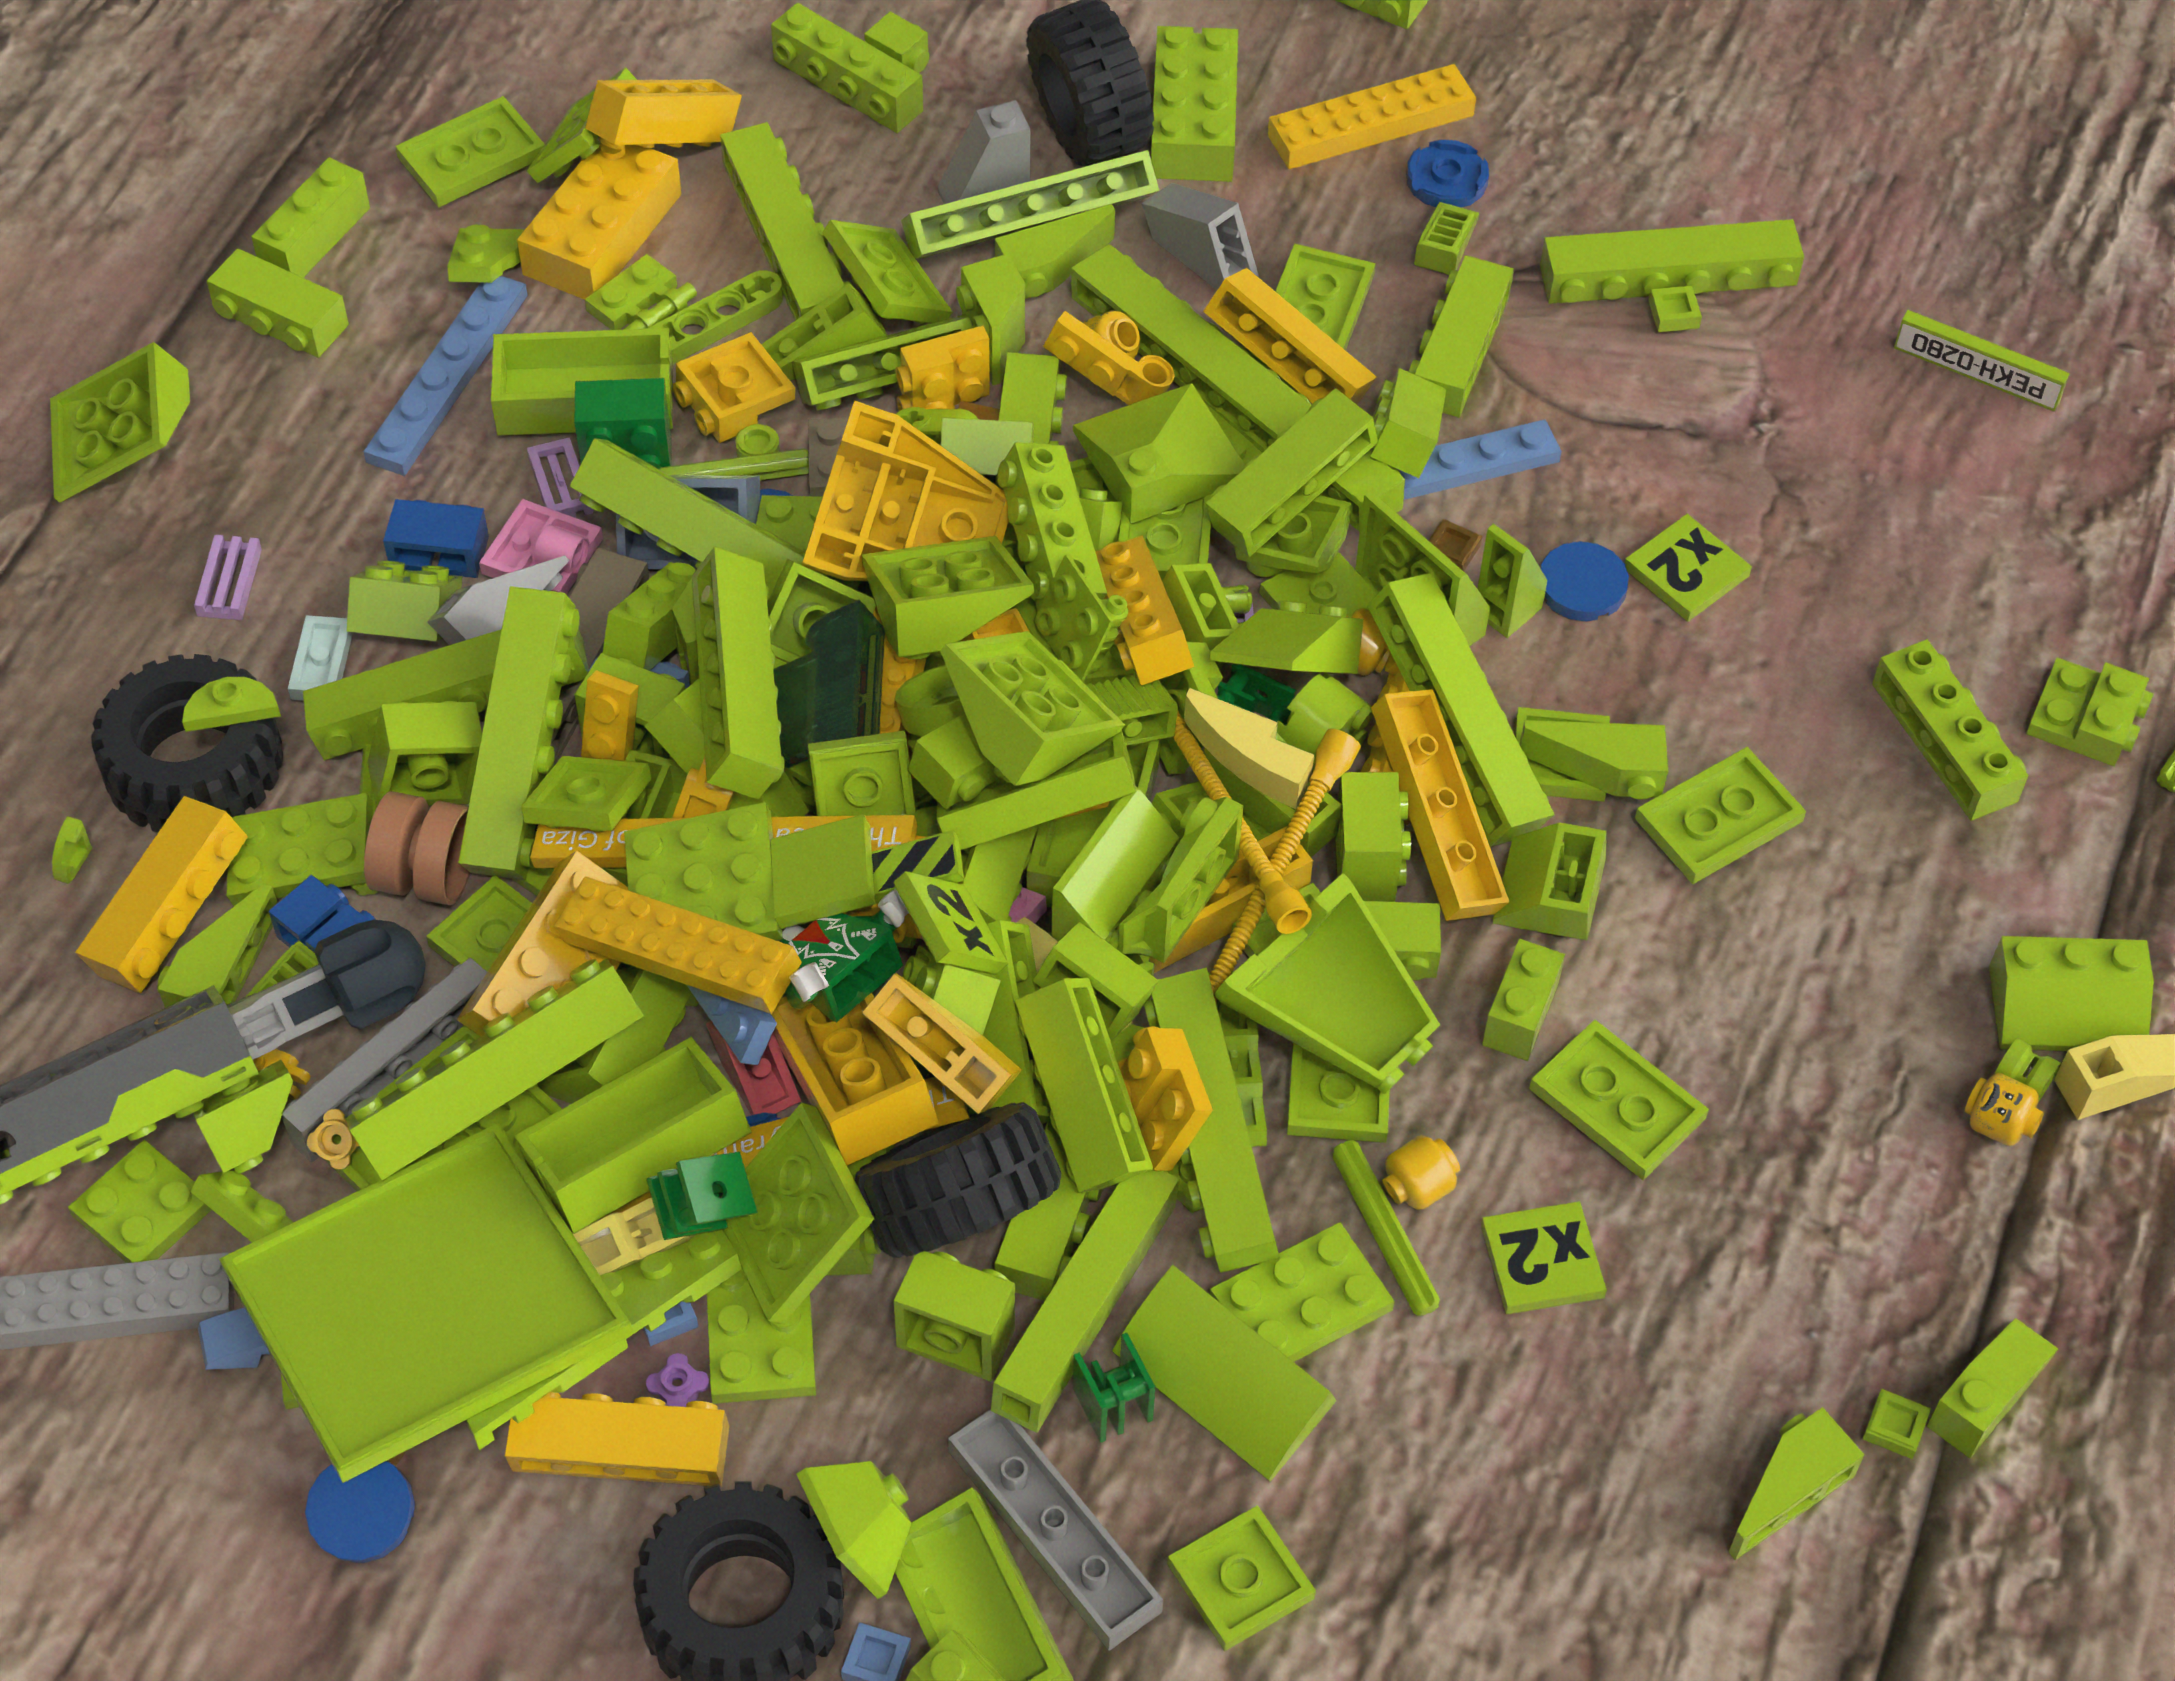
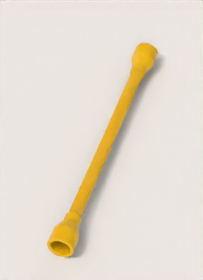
[1159,680,1312,934]
[1209,729,1361,1003]

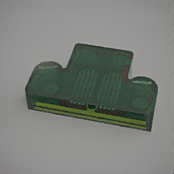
[773,599,885,768]

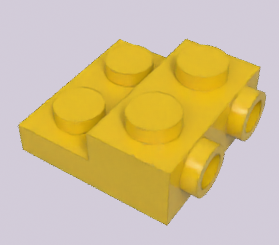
[895,326,990,421]
[673,332,796,443]
[1118,1026,1213,1171]

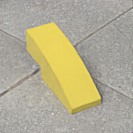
[1184,688,1314,809]
[573,1197,698,1275]

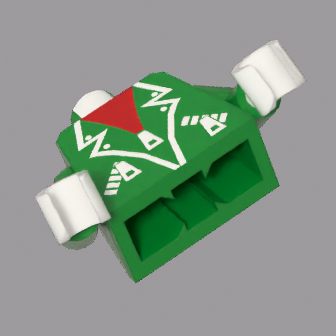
[779,888,909,1023]

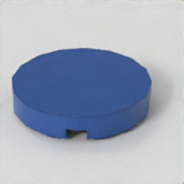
[1406,140,1489,208]
[1541,541,1629,622]
[305,1461,415,1563]

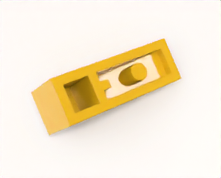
[862,973,1022,1114]

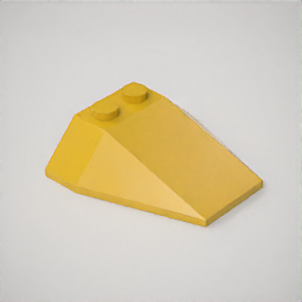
[802,400,1009,581]

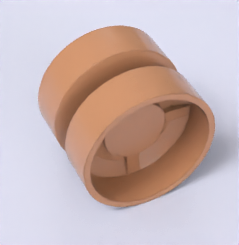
[364,791,470,905]

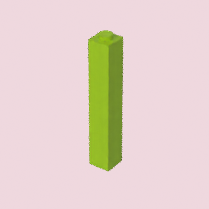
[991,1169,1180,1433]

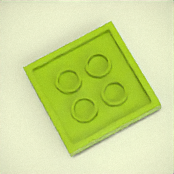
[624,802,783,940]
[721,1103,874,1324]

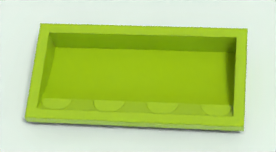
[937,730,1136,850]
[1112,1264,1336,1482]
[895,1487,1074,1681]

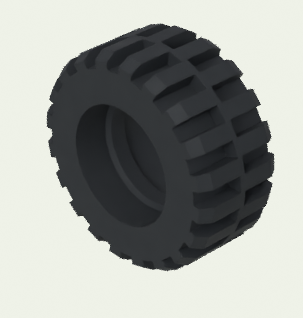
[1026,0,1154,167]
[91,654,283,833]
[855,1102,1061,1258]
[633,1481,844,1681]

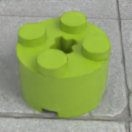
[1277,672,1374,758]

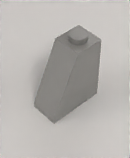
[938,100,1030,204]
[1142,183,1259,290]

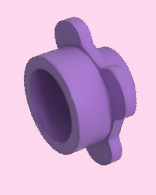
[646,1353,709,1407]

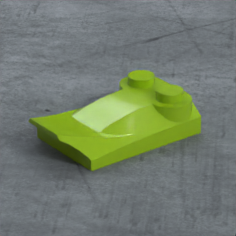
[1118,797,1244,963]

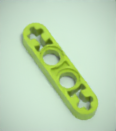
[647,270,783,365]

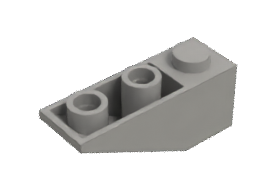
[427,555,569,645]

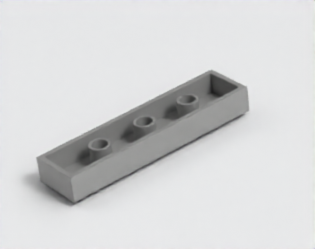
[282,958,487,1163]
[0,1252,234,1350]
[948,1409,1163,1651]

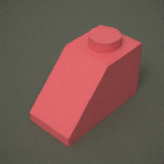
[706,1021,801,1115]

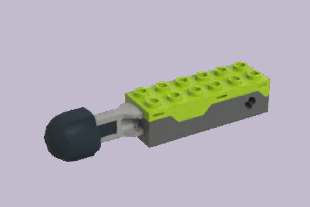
[0,919,426,1205]

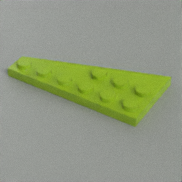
[465,1230,742,1450]

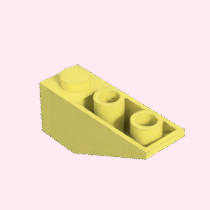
[2054,1034,2175,1120]

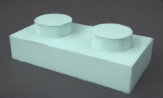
[288,615,353,701]

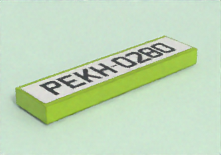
[1894,310,2070,412]

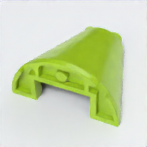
[1214,873,1440,1094]

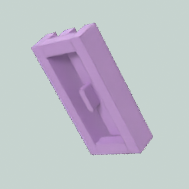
[527,437,593,518]
[194,535,262,620]

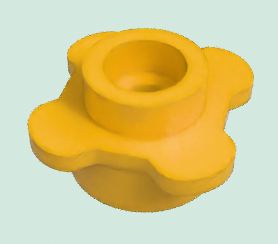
[307,1109,359,1169]

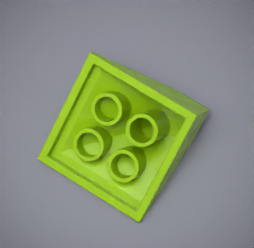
[50,342,190,502]
[1073,383,1245,524]
[1355,491,1490,646]
[862,536,1034,659]
[940,631,1125,786]

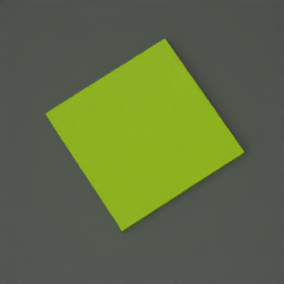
[219,1122,634,1483]

